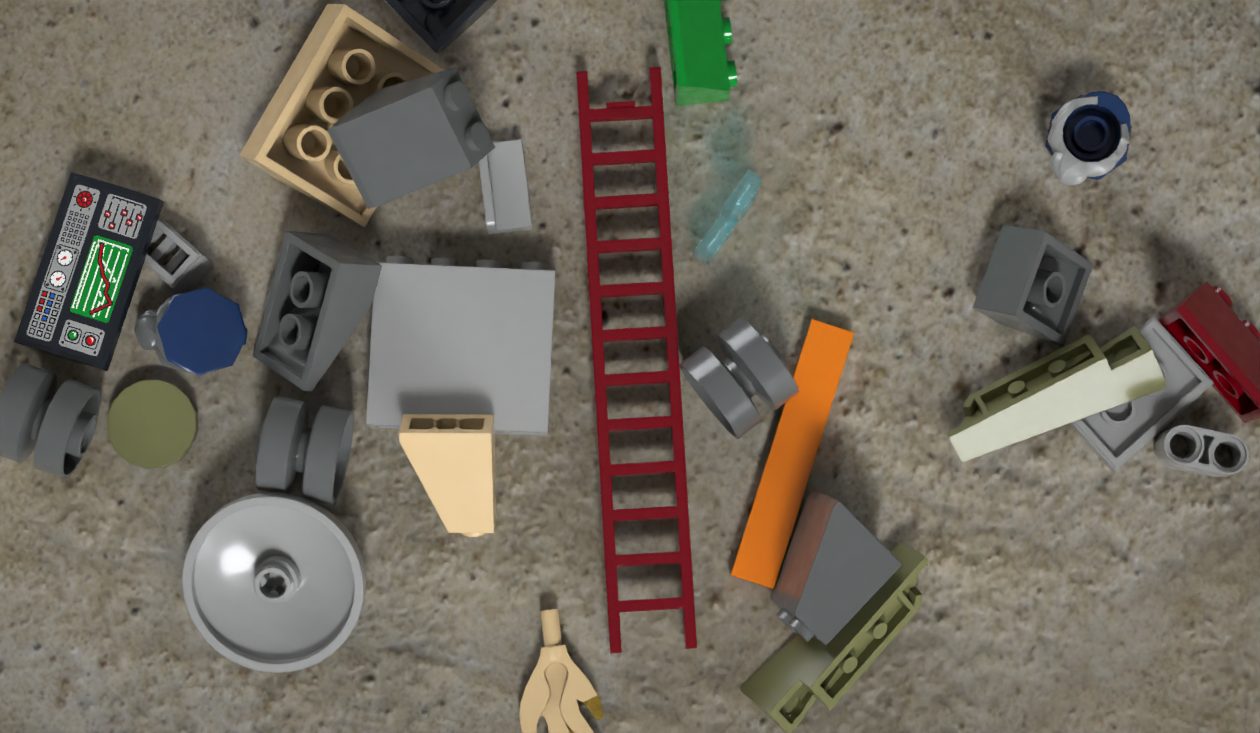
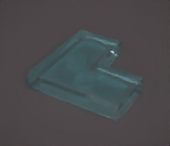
[693,170,762,266]

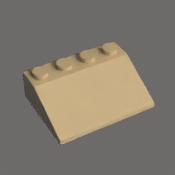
[239,4,444,228]

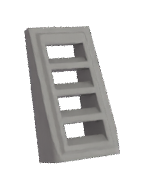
[144,216,213,294]

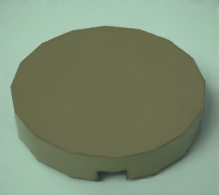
[107,379,199,469]

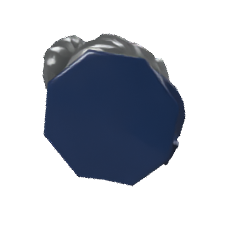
[134,287,248,376]

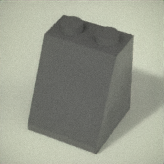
[327,67,495,209]
[770,490,902,645]

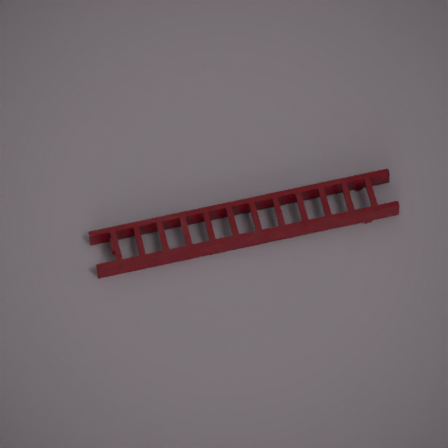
[576,67,697,654]

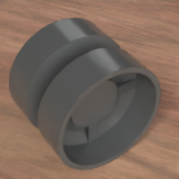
[679,317,799,439]
[0,363,101,479]
[255,396,354,504]

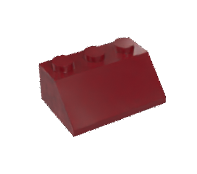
[1158,282,1260,423]

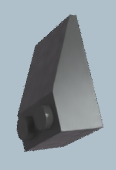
[253,231,382,391]

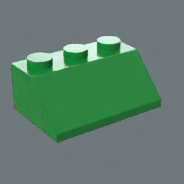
[664,0,737,106]

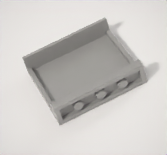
[366,256,556,436]

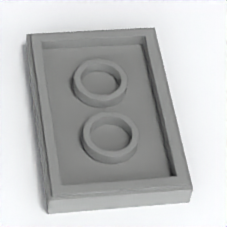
[1069,316,1214,472]

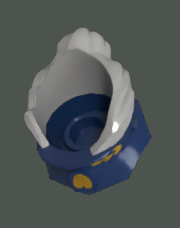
[1045,91,1132,185]

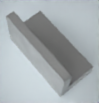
[479,139,533,234]

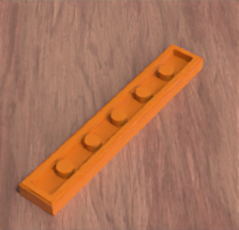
[730,319,854,589]

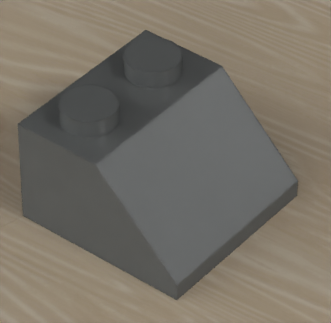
[973,225,1094,347]

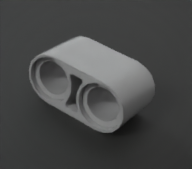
[1154,425,1249,477]

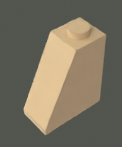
[399,414,497,537]

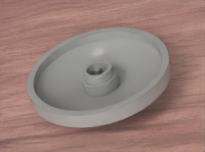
[182,492,366,673]

